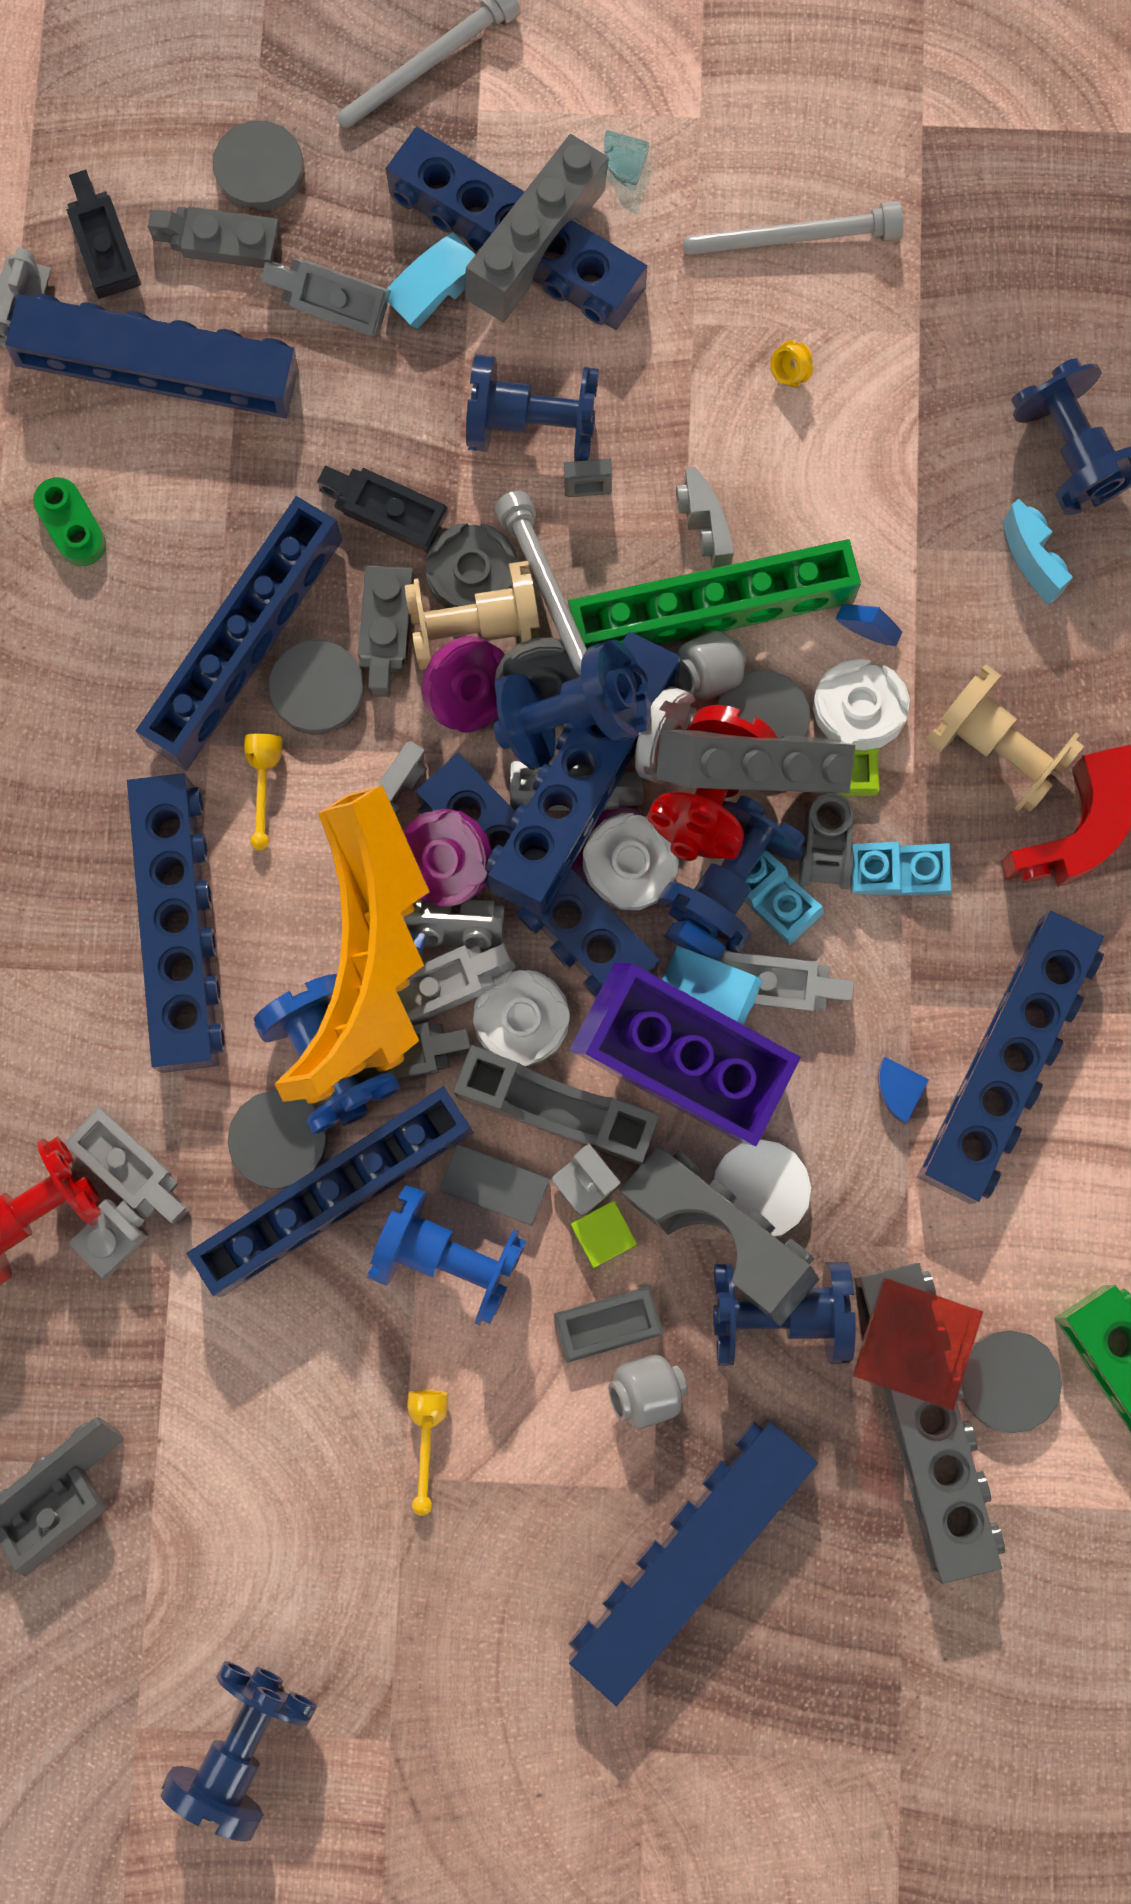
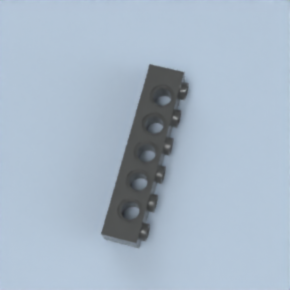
[854,1263,1005,1584]

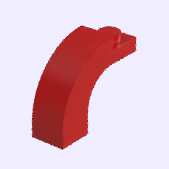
[1001,744,1131,887]

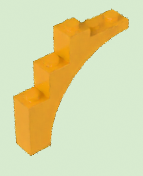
[275,785,429,1104]

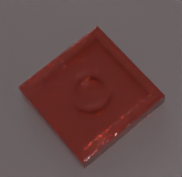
[852,1278,983,1411]

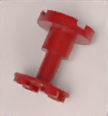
[647,705,779,861]
[0,1136,101,1285]

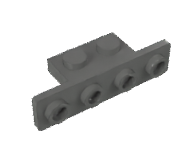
[0,1417,124,1577]

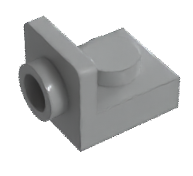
[552,1144,621,1216]
[68,1199,149,1279]

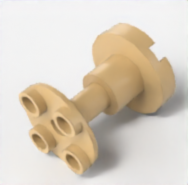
[405,561,540,670]
[925,664,1084,812]

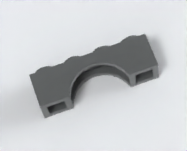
[465,133,609,323]
[656,729,856,793]
[453,1045,660,1166]
[620,1145,820,1327]

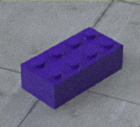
[569,962,801,1147]

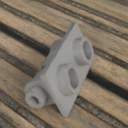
[0,248,52,347]
[404,899,505,950]

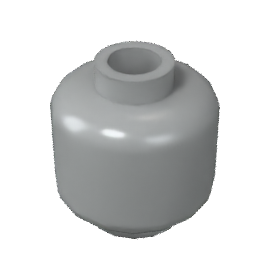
[677,631,747,701]
[608,1354,687,1429]

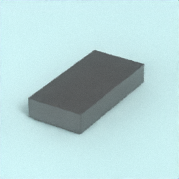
[439,1144,550,1226]
[554,1286,664,1363]

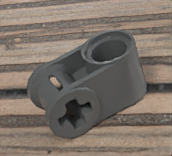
[799,793,854,890]

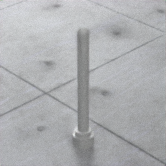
[337,0,521,128]
[682,201,903,255]
[495,491,587,676]

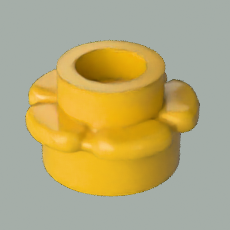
[770,340,814,387]

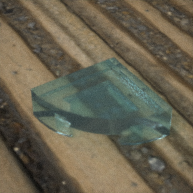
[604,130,649,190]

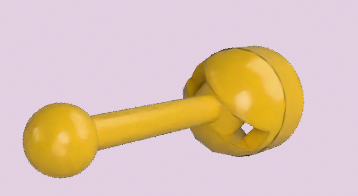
[244,734,283,851]
[407,1390,449,1516]

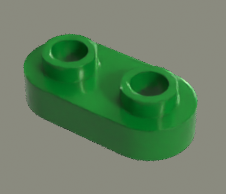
[33,477,106,566]

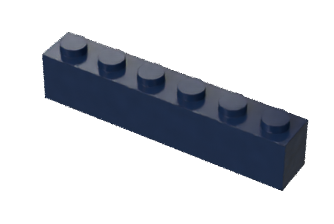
[5,294,298,419]
[568,1419,818,1707]

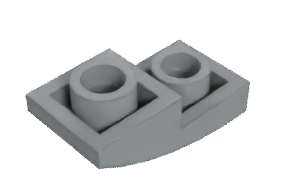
[676,467,734,568]

